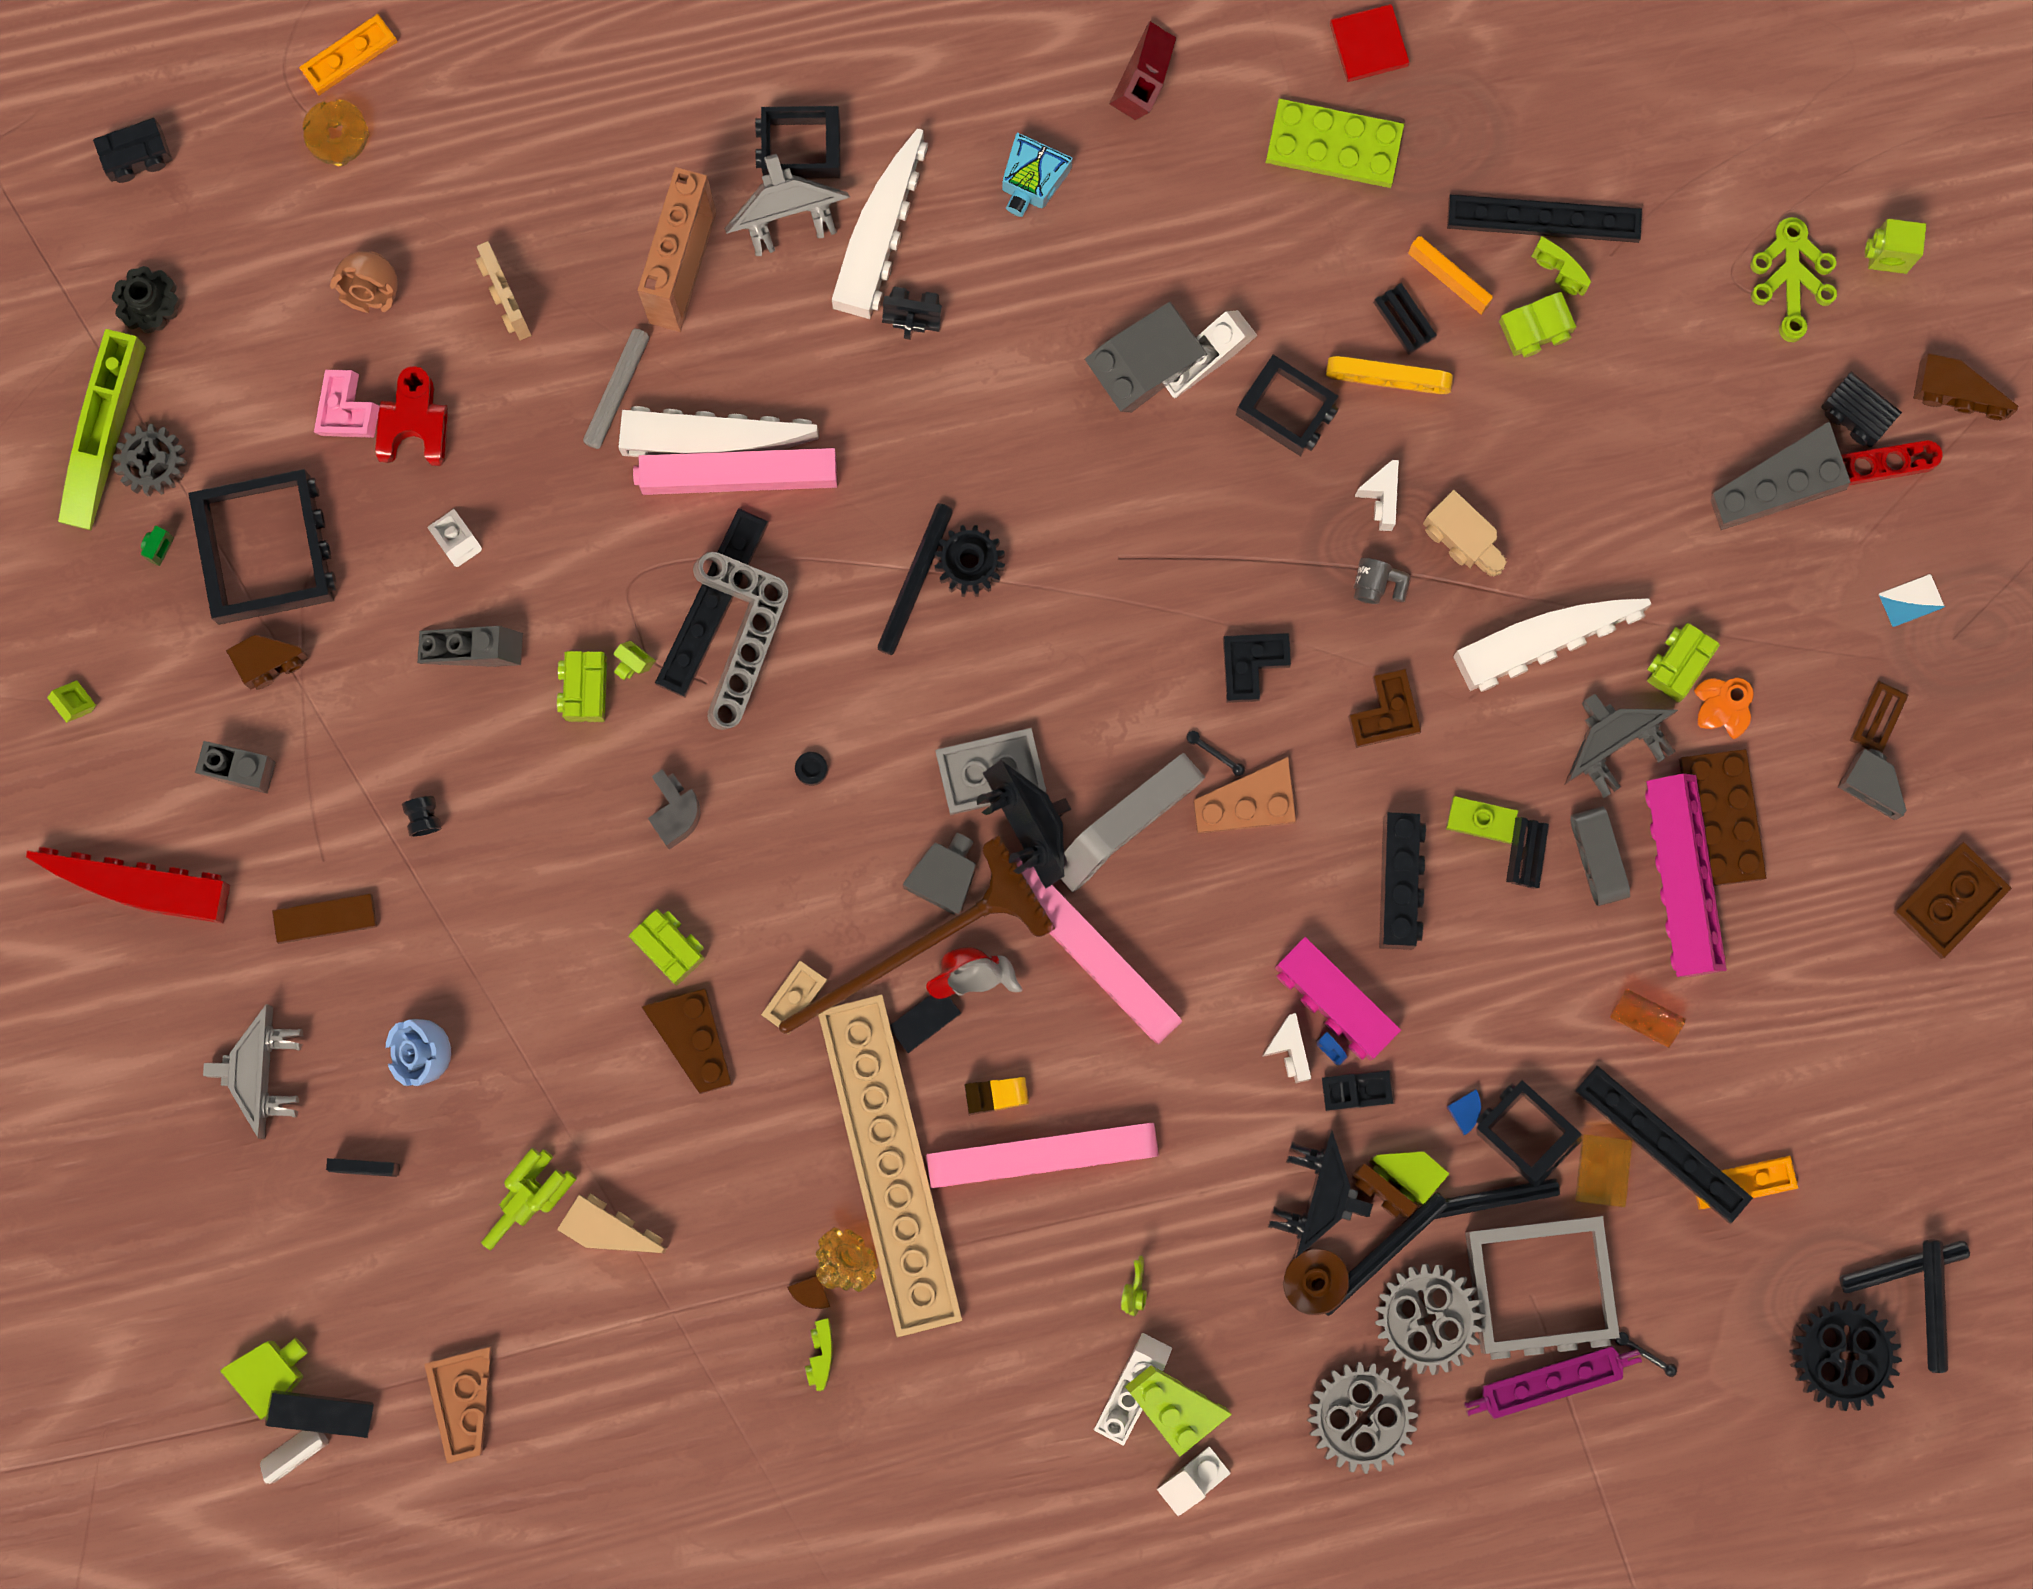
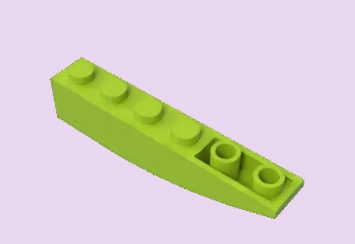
[58,329,146,531]

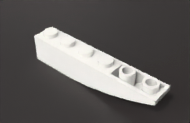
[832,129,928,319]
[619,406,819,457]
[1453,598,1651,692]

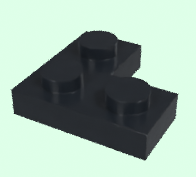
[1223,633,1291,703]

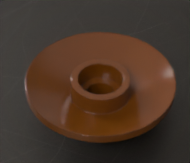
[1283,1249,1349,1315]

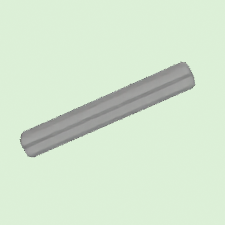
[583,328,649,449]

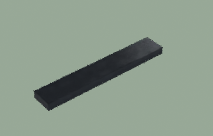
[1447,194,1642,243]
[655,508,769,698]
[1575,1065,1753,1224]

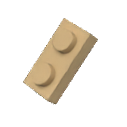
[761,961,827,1035]

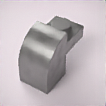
[648,769,700,849]

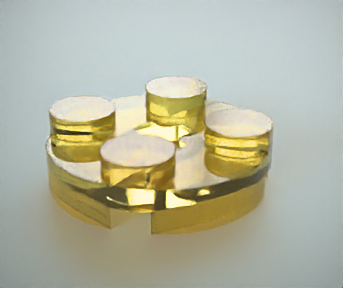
[302,99,369,166]

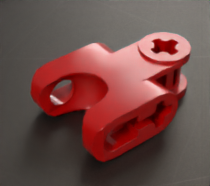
[375,366,448,466]

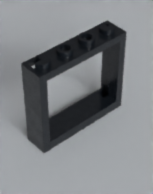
[188,469,336,625]

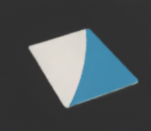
[1879,574,1945,627]

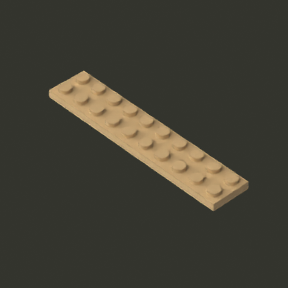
[819,995,962,1337]

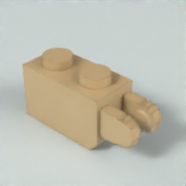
[1423,490,1507,577]

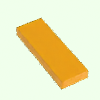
[299,14,398,96]
[1408,236,1493,315]
[1695,1156,1798,1210]

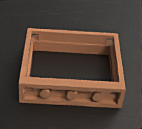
[638,167,717,332]

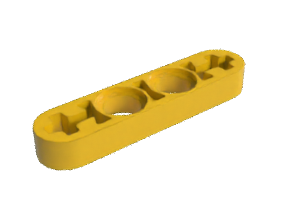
[1326,356,1453,394]

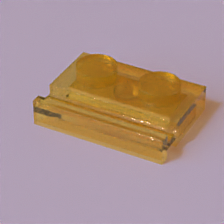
[1575,1134,1632,1208]

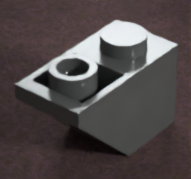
[195,741,276,794]

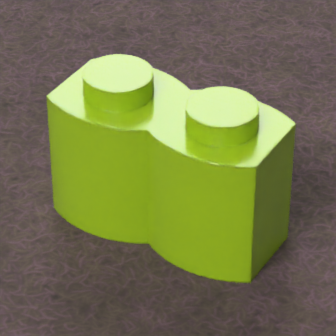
[1499,292,1576,358]

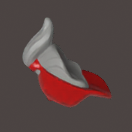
[926,947,1023,999]

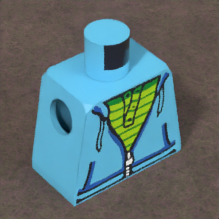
[1002,133,1073,217]

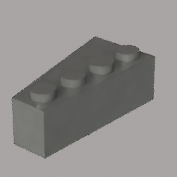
[1710,422,1851,530]

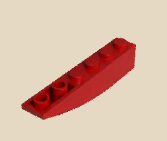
[26,847,230,924]

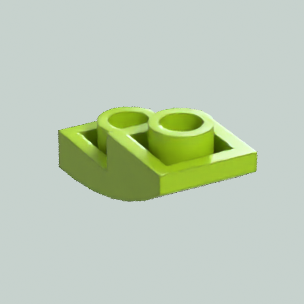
[1531,236,1591,296]
[805,1318,833,1391]

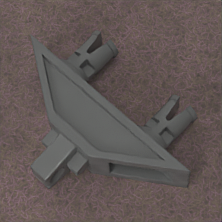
[1565,694,1678,798]

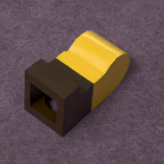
[964,1077,1029,1116]

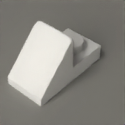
[1355,460,1399,531]
[427,509,482,567]
[1262,1013,1311,1083]
[1157,1446,1231,1516]

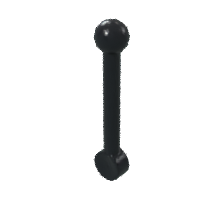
[1187,731,1245,776]
[1615,1332,1677,1377]

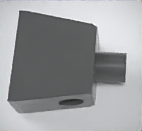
[903,833,976,916]

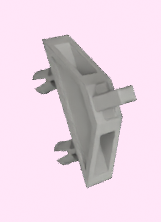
[724,154,850,256]
[203,1004,303,1140]

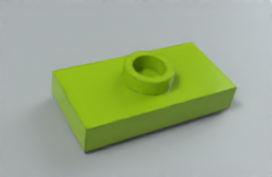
[1446,796,1518,844]

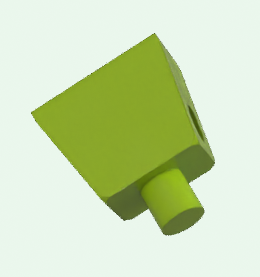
[220,1338,308,1420]

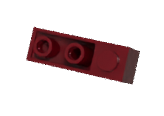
[1109,21,1176,120]

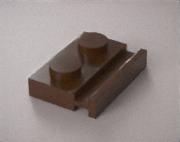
[1352,1163,1418,1218]

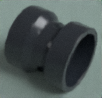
[402,796,442,837]

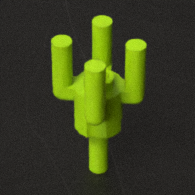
[481,1148,577,1250]

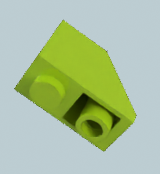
[1369,1152,1450,1205]

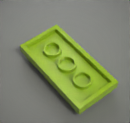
[1265,99,1404,188]

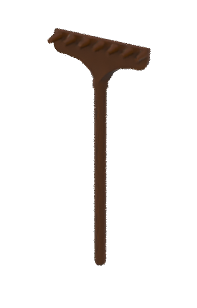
[779,835,1055,1034]

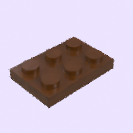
[1893,842,2012,959]

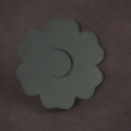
[112,266,180,333]

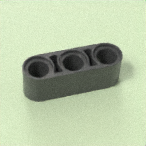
[1570,806,1630,906]

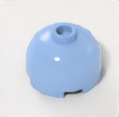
[386,1019,451,1086]

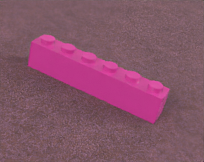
[1645,774,1727,977]

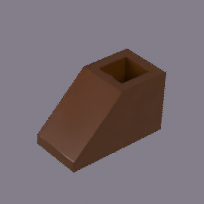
[226,635,309,690]

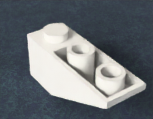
[1166,310,1258,398]
[1094,1333,1172,1446]

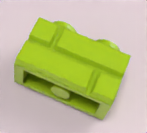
[1647,623,1720,703]
[557,651,607,722]
[629,909,705,986]

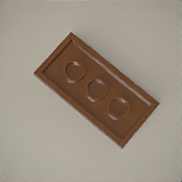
[1679,749,1767,886]

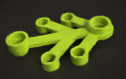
[1750,217,1837,342]

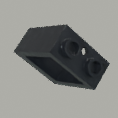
[755,106,840,179]
[1236,354,1339,457]
[1476,1080,1582,1189]

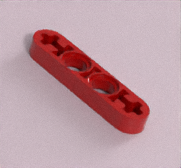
[1841,440,1943,485]

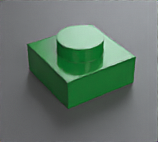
[141,525,174,566]

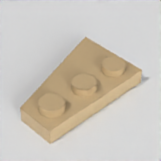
[476,241,532,340]

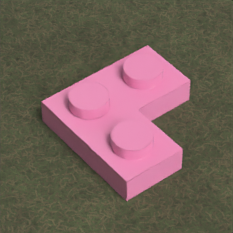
[314,370,380,438]

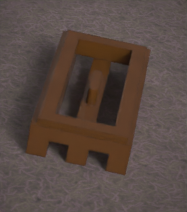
[1850,681,1909,753]

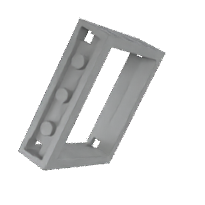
[1465,1216,1620,1360]

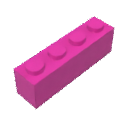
[1275,937,1401,1061]

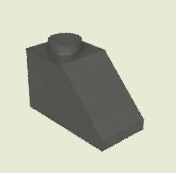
[1838,749,1907,820]

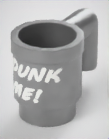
[1354,558,1410,604]

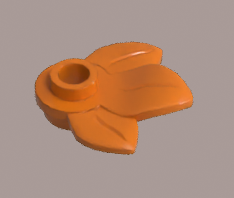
[1694,678,1754,739]

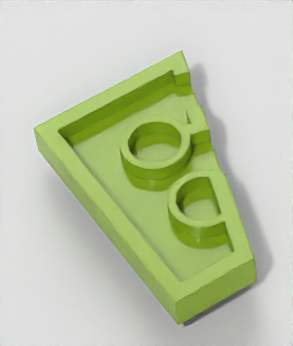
[1125,1365,1232,1457]

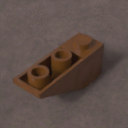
[1913,353,2018,421]

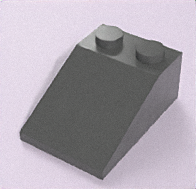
[1084,302,1208,413]

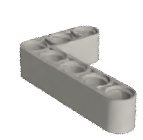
[693,552,788,730]
[1061,753,1206,892]

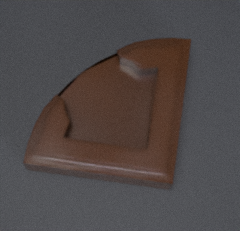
[787,1275,830,1309]

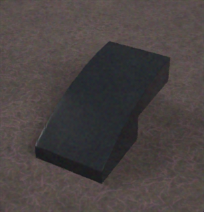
[1322,1070,1395,1111]

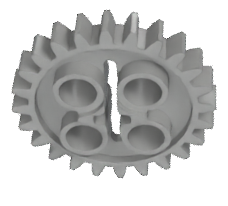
[1375,1264,1486,1375]
[1307,1362,1418,1474]

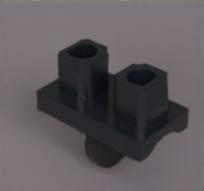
[882,287,942,340]

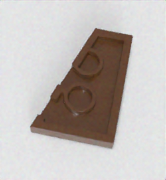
[641,989,732,1094]

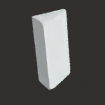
[260,1431,329,1484]

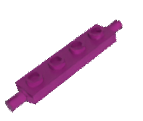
[1464,1346,1642,1419]

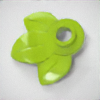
[1121,1256,1147,1316]

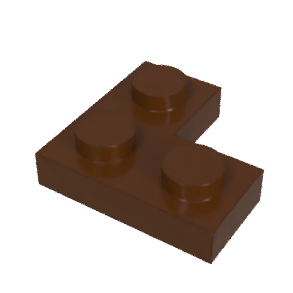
[1348,669,1421,748]

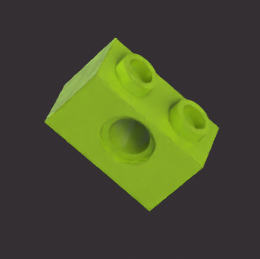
[1865,219,1926,274]

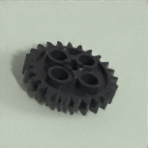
[1789,1301,1902,1411]

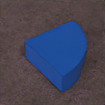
[1316,1032,1348,1066]
[1447,1090,1481,1136]

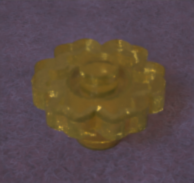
[816,1227,878,1292]

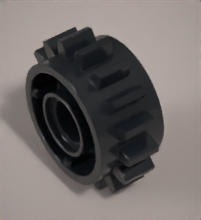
[934,525,1005,597]

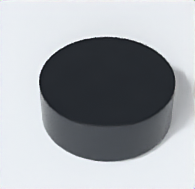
[795,752,828,786]

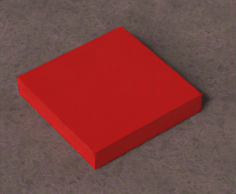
[1330,4,1410,83]

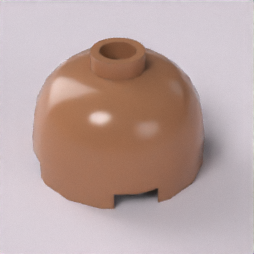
[330,251,398,313]

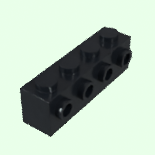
[1379,812,1426,950]

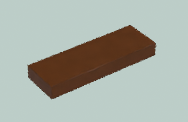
[272,894,377,944]

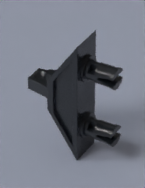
[977,760,1071,889]
[1268,1129,1373,1259]

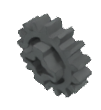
[113,424,187,496]

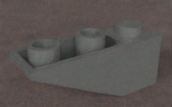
[417,626,523,667]

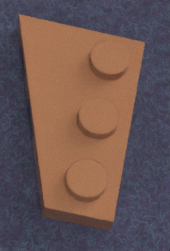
[1193,757,1296,834]
[424,1347,492,1464]

